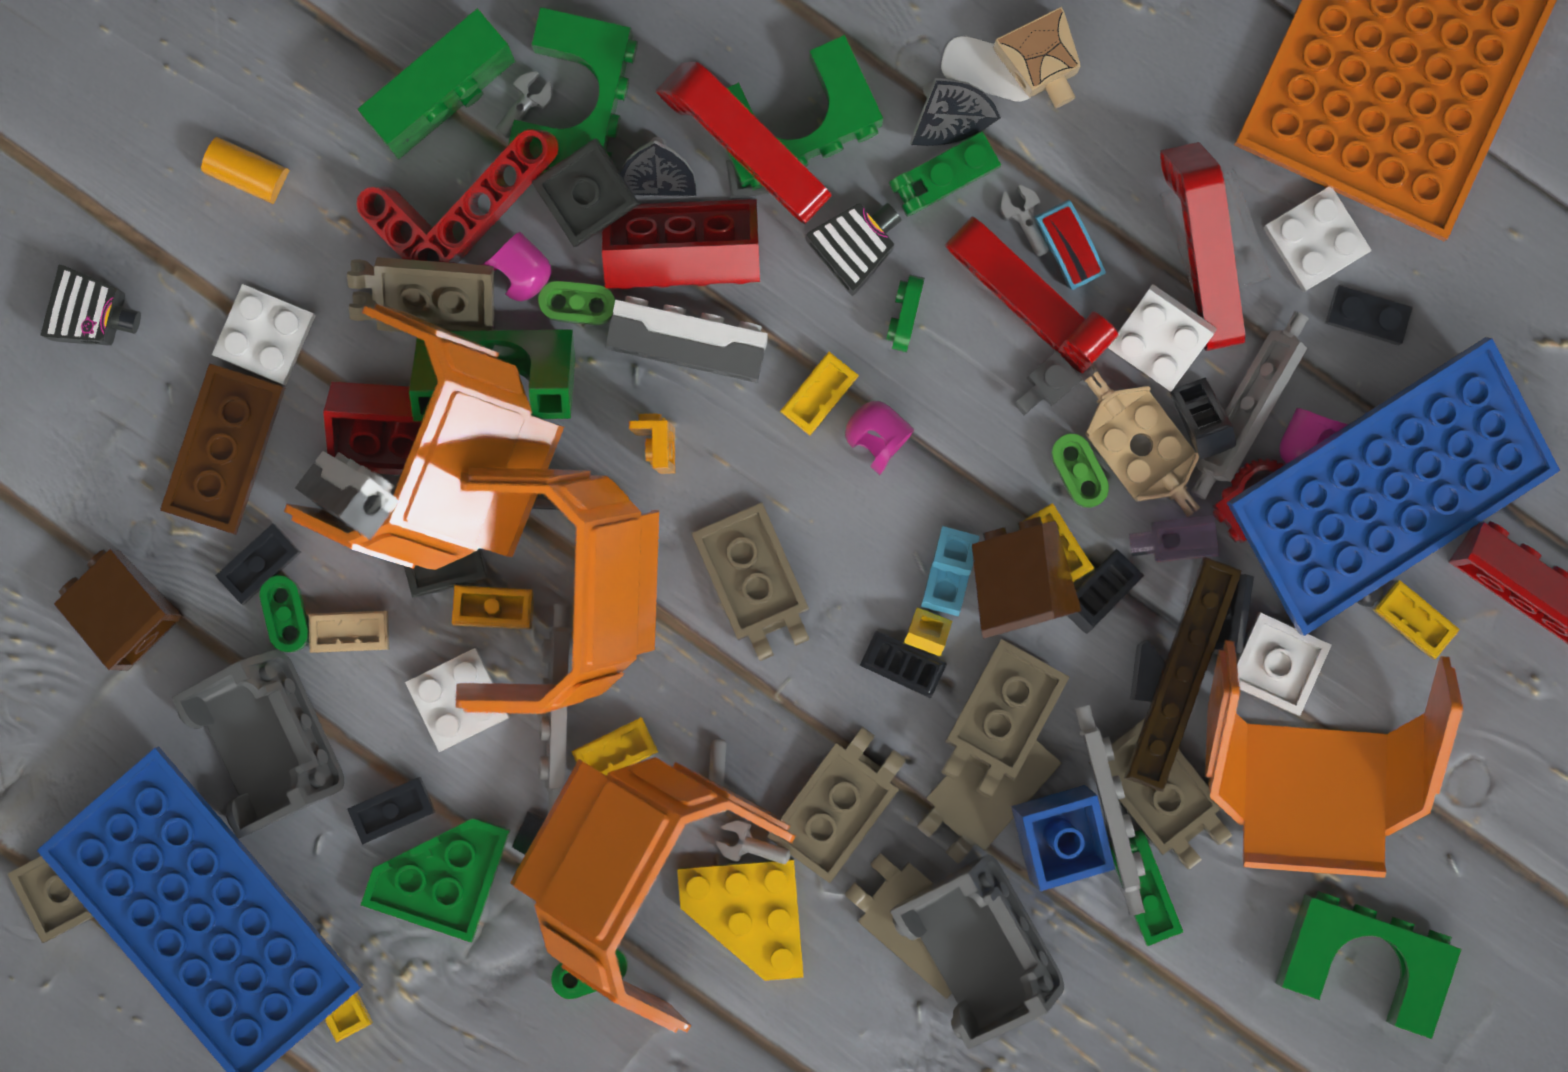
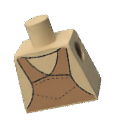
[993,7,1081,108]

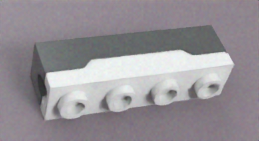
[605,296,768,383]
[295,451,400,540]

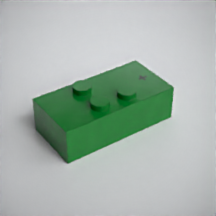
[357,8,516,160]

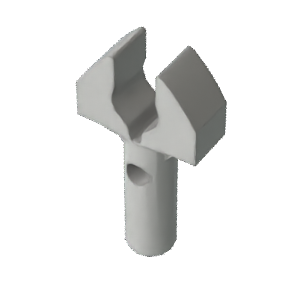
[495,71,552,138]
[1000,185,1049,256]
[709,739,736,814]
[716,820,790,864]

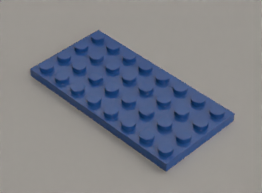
[1227,337,1560,636]
[37,746,363,1072]

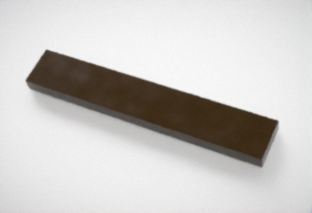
[1124,557,1242,792]

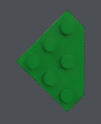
[360,818,511,943]

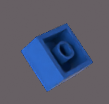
[1011,785,1115,891]

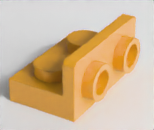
[629,413,676,474]

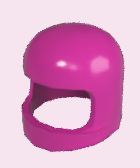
[481,231,551,302]
[845,401,915,475]
[1279,408,1348,464]

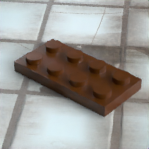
[160,363,286,535]

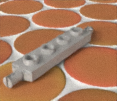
[1191,311,1309,500]
[538,604,571,813]
[1075,705,1145,916]

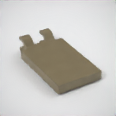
[347,257,495,332]
[691,503,810,661]
[941,639,1070,799]
[1089,718,1233,870]
[767,726,906,883]
[916,740,1062,864]
[845,853,952,999]
[8,856,93,943]

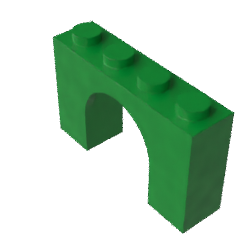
[508,7,638,172]
[724,35,883,190]
[409,329,575,421]
[1275,891,1462,1039]

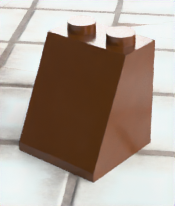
[972,517,1081,639]
[54,549,184,671]

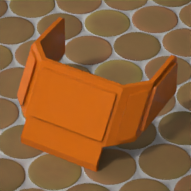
[284,303,564,570]
[455,467,659,714]
[1205,640,1463,878]
[510,757,796,1033]

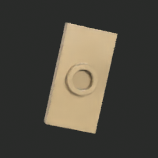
[308,611,389,653]

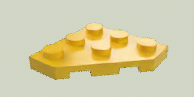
[677,859,804,981]

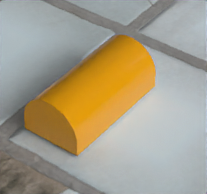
[201,137,290,205]
[451,585,534,630]

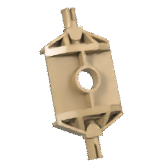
[1085,371,1201,517]

